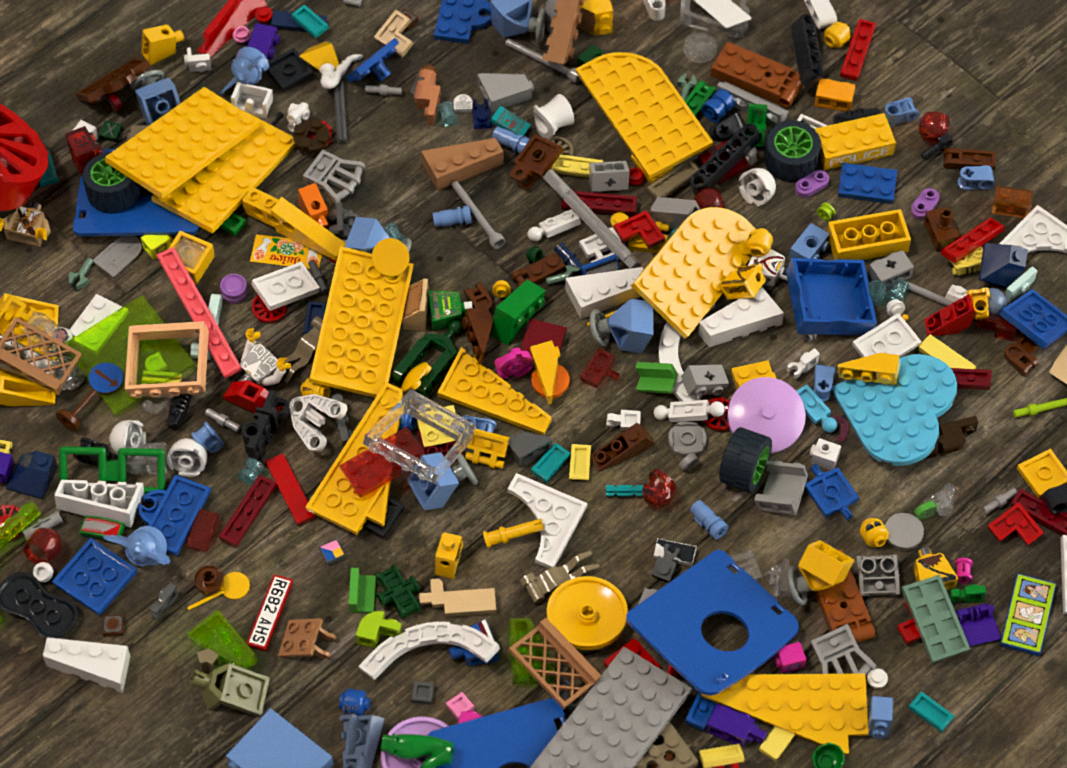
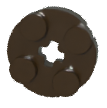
[293,119,330,154]

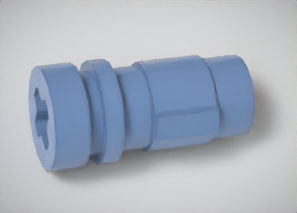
[492,126,530,154]
[433,205,472,227]
[690,500,729,540]

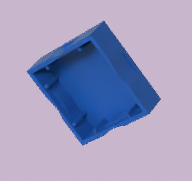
[786,258,877,336]

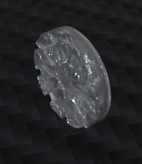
[684,32,717,62]
[49,356,85,390]

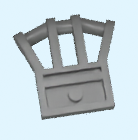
[303,150,365,205]
[810,624,876,675]

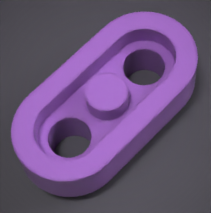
[795,170,829,198]
[910,188,939,220]

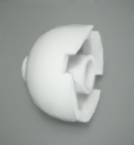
[739,168,776,206]
[109,420,146,459]
[167,438,207,477]

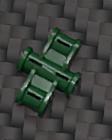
[376,564,421,620]

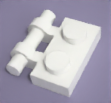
[579,227,621,263]

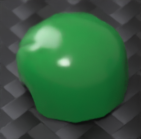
[812,742,845,768]

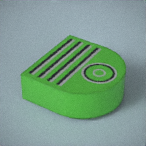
[914,500,936,520]

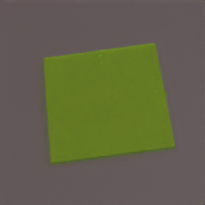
[64,295,195,416]

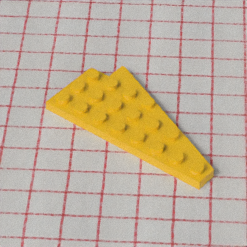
[306,382,403,535]
[701,674,869,755]

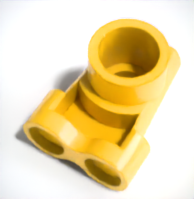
[966,288,990,319]

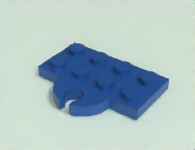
[434,0,491,44]
[138,475,211,556]

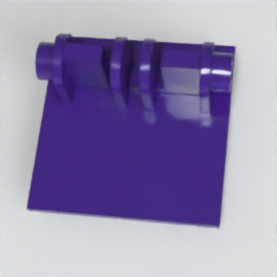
[955,603,1001,647]

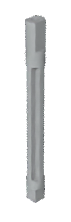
[543,169,640,269]

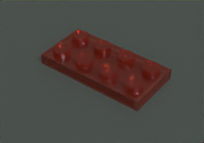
[339,427,426,498]

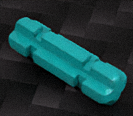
[605,485,644,497]

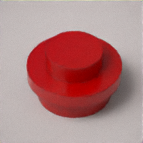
[255,7,273,24]
[629,167,644,185]

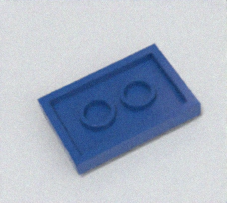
[838,163,897,204]

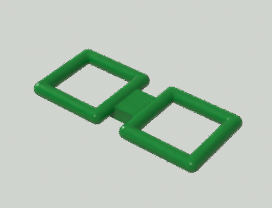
[59,446,165,495]

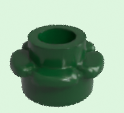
[526,246,543,264]

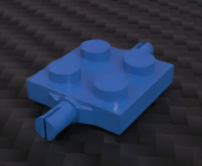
[804,464,859,520]

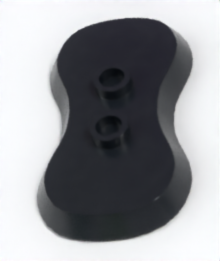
[0,572,78,639]

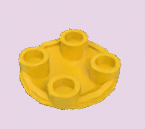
[401,362,431,393]

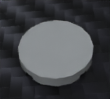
[668,421,707,457]
[885,513,924,551]

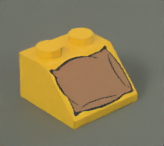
[577,0,613,36]

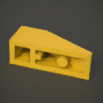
[530,340,561,405]

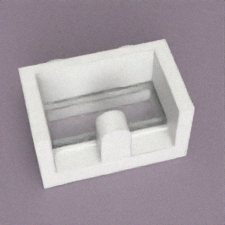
[231,82,273,119]

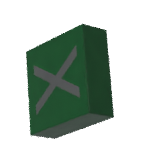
[99,121,122,142]

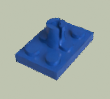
[345,38,399,83]

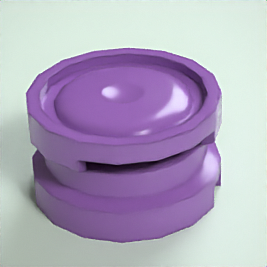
[220,274,248,304]

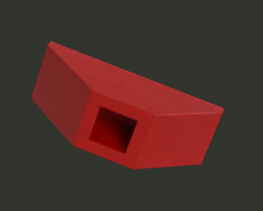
[924,294,975,336]
[223,380,283,413]

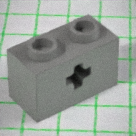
[589,161,629,192]
[868,250,914,291]
[681,364,729,396]

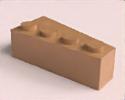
[542,0,585,64]
[421,138,504,191]

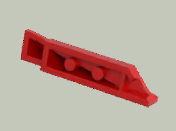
[197,0,267,58]

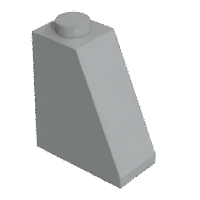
[478,73,534,112]
[650,197,700,229]

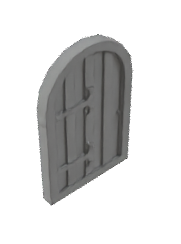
[93,236,142,279]

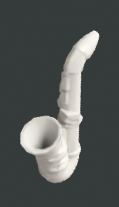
[320,54,363,89]

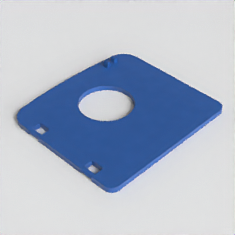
[73,148,200,236]
[626,550,799,696]
[428,698,566,768]

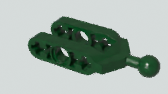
[391,320,463,398]

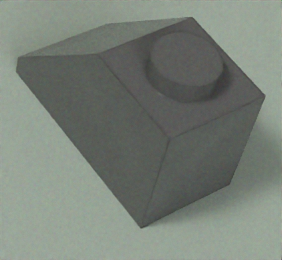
[507,432,552,468]

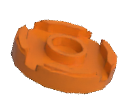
[531,364,570,399]

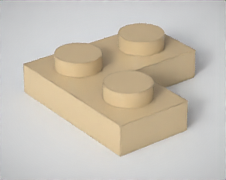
[374,10,413,58]

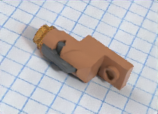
[410,65,441,126]

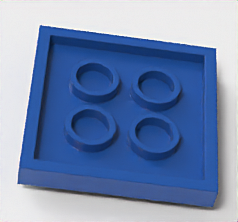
[1000,289,1067,349]
[52,538,138,616]

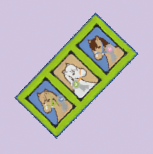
[1000,573,1057,656]

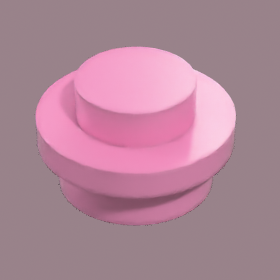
[233,26,251,43]

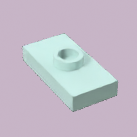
[1005,267,1037,303]

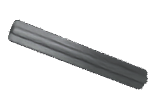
[334,81,347,143]

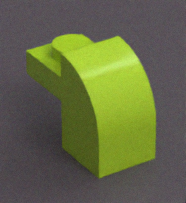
[356,611,402,649]

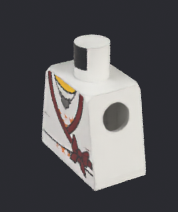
[748,249,787,287]

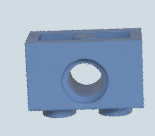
[789,223,830,259]
[868,696,893,739]

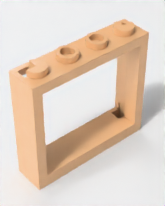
[125,321,209,398]

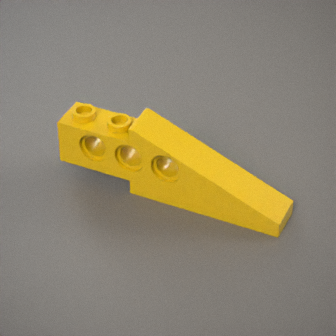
[242,187,346,261]

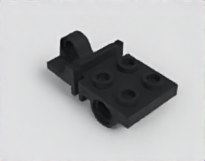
[242,390,290,467]

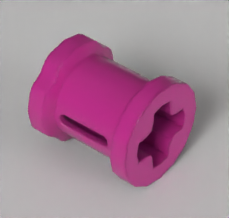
[955,558,973,584]

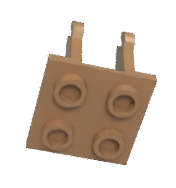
[278,618,336,660]

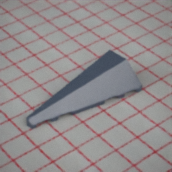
[340,714,385,768]

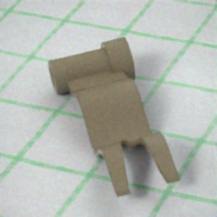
[284,316,323,384]
[520,551,600,604]

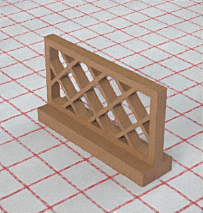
[0,317,82,395]
[508,618,601,709]

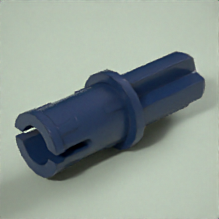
[554,242,583,275]

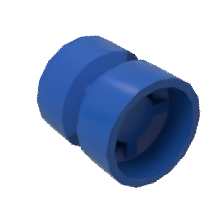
[701,89,736,123]

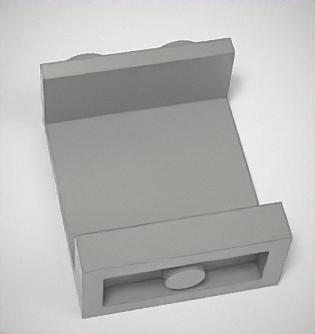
[754,460,808,515]

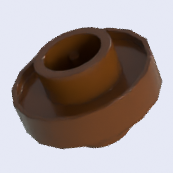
[194,565,224,595]

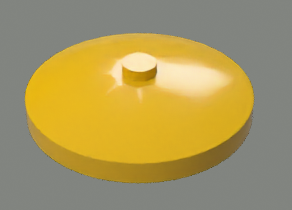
[547,576,628,650]

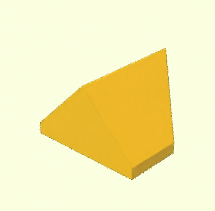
[299,42,339,71]

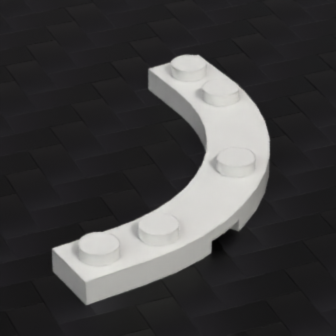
[659,304,715,401]
[358,622,500,681]

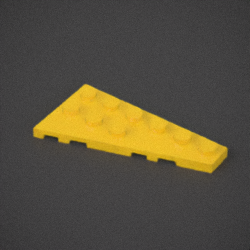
[437,347,552,436]

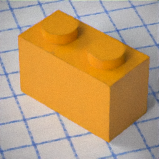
[814,79,855,112]

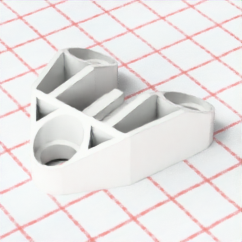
[289,394,347,453]

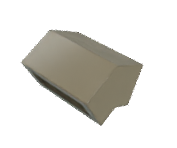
[197,648,222,673]

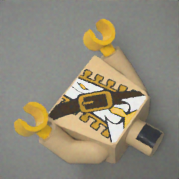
[0,202,51,247]

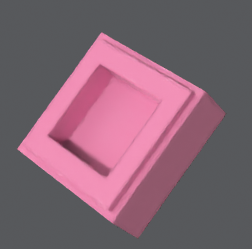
[446,692,475,721]

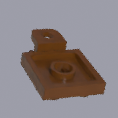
[510,134,564,190]

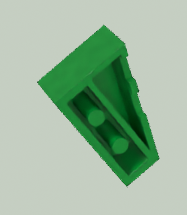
[490,279,546,346]

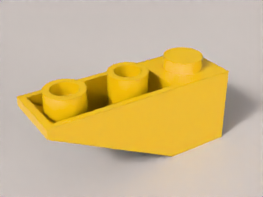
[838,353,900,385]

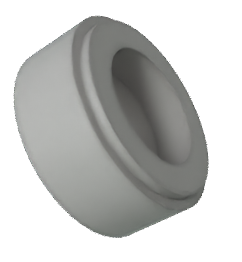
[679,453,698,471]

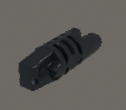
[833,108,881,124]
[167,380,192,429]

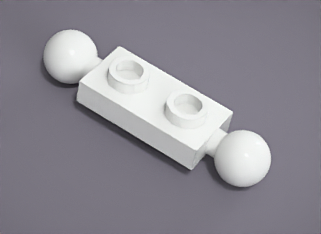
[527,209,591,242]
[654,400,725,422]

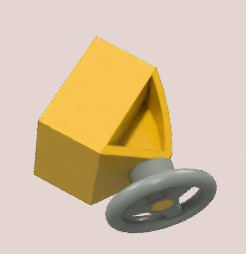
[787,540,854,606]

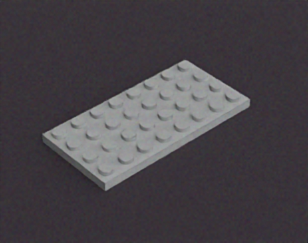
[530,647,692,768]

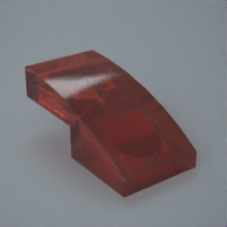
[977,313,1016,342]
[187,509,219,551]

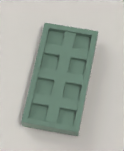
[901,574,970,664]

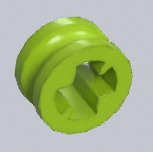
[816,202,835,221]

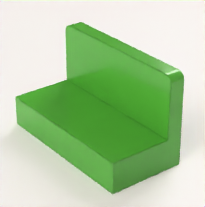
[635,362,678,394]
[349,568,376,613]

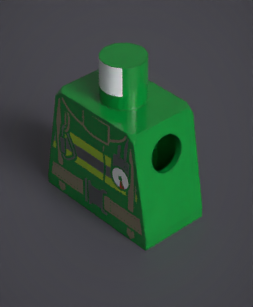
[429,290,472,331]

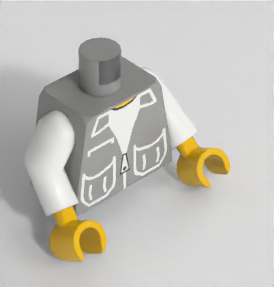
[238,328,291,387]

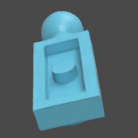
[796,384,837,433]

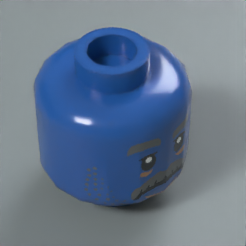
[339,689,370,716]

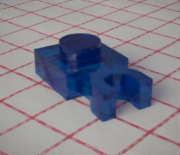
[472,99,492,129]

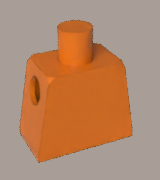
[298,183,329,228]

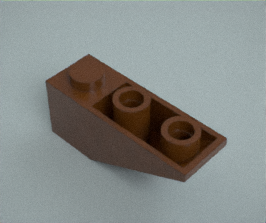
[462,307,493,365]
[590,423,655,471]

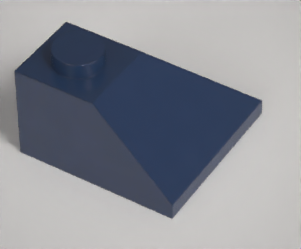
[979,244,1028,288]
[6,451,58,500]

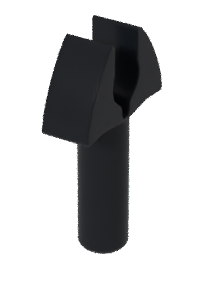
[921,133,953,159]

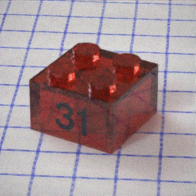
[65,126,102,179]

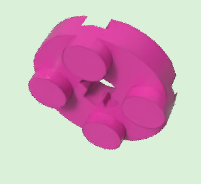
[494,348,534,379]

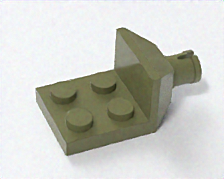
[189,663,270,717]

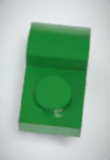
[746,103,767,147]

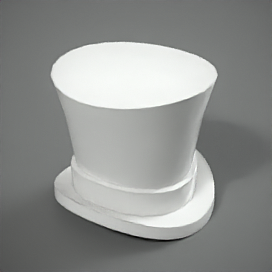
[533,94,574,139]

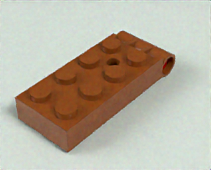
[711,42,803,108]
[813,549,875,643]

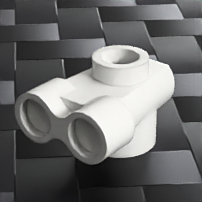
[286,102,310,132]

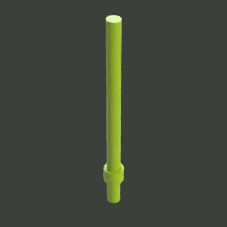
[1013,398,1067,418]

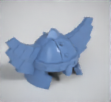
[219,47,269,94]
[104,526,170,567]

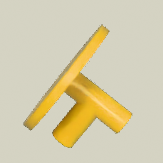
[372,238,409,276]

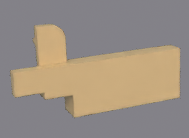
[419,579,496,617]

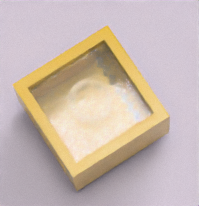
[168,231,215,285]

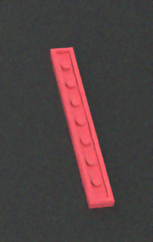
[156,247,242,379]

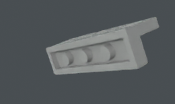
[716,82,789,126]

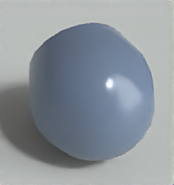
[977,288,1007,320]

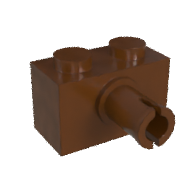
[924,207,961,252]

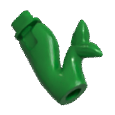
[381,733,455,768]

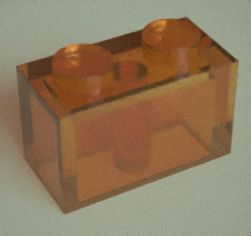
[991,185,1033,218]

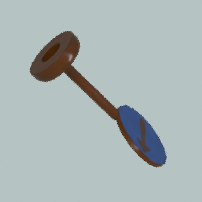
[56,363,124,432]

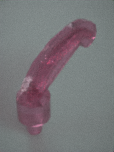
[831,415,849,442]

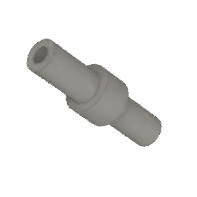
[365,84,402,96]
[205,408,241,433]
[982,488,1018,514]

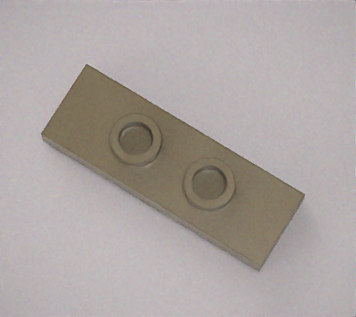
[647,159,699,200]

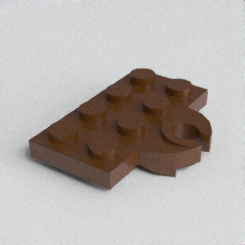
[75,58,150,103]

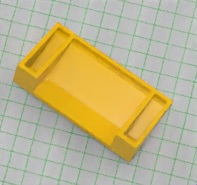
[0,293,59,407]

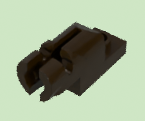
[926,416,978,459]

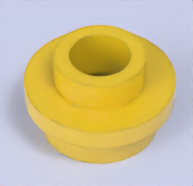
[492,280,511,298]

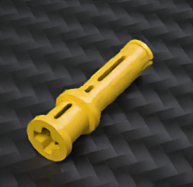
[483,518,544,548]

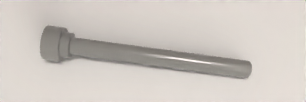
[505,39,581,84]
[451,181,506,249]

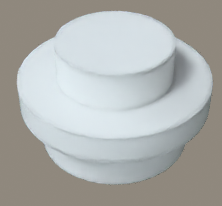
[886,299,905,317]
[33,562,53,582]
[867,669,888,689]

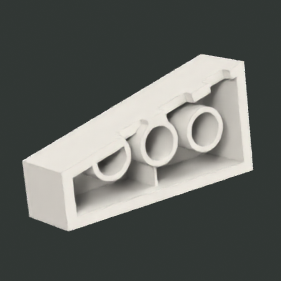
[565,267,644,319]
[698,287,784,347]
[54,480,144,527]
[43,638,130,693]

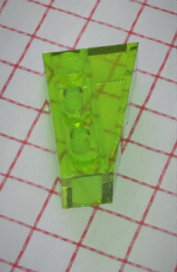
[186,610,258,670]
[507,618,556,684]

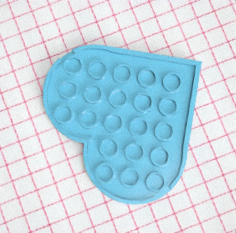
[831,354,957,466]

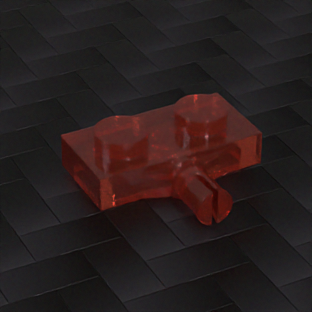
[580,348,620,388]

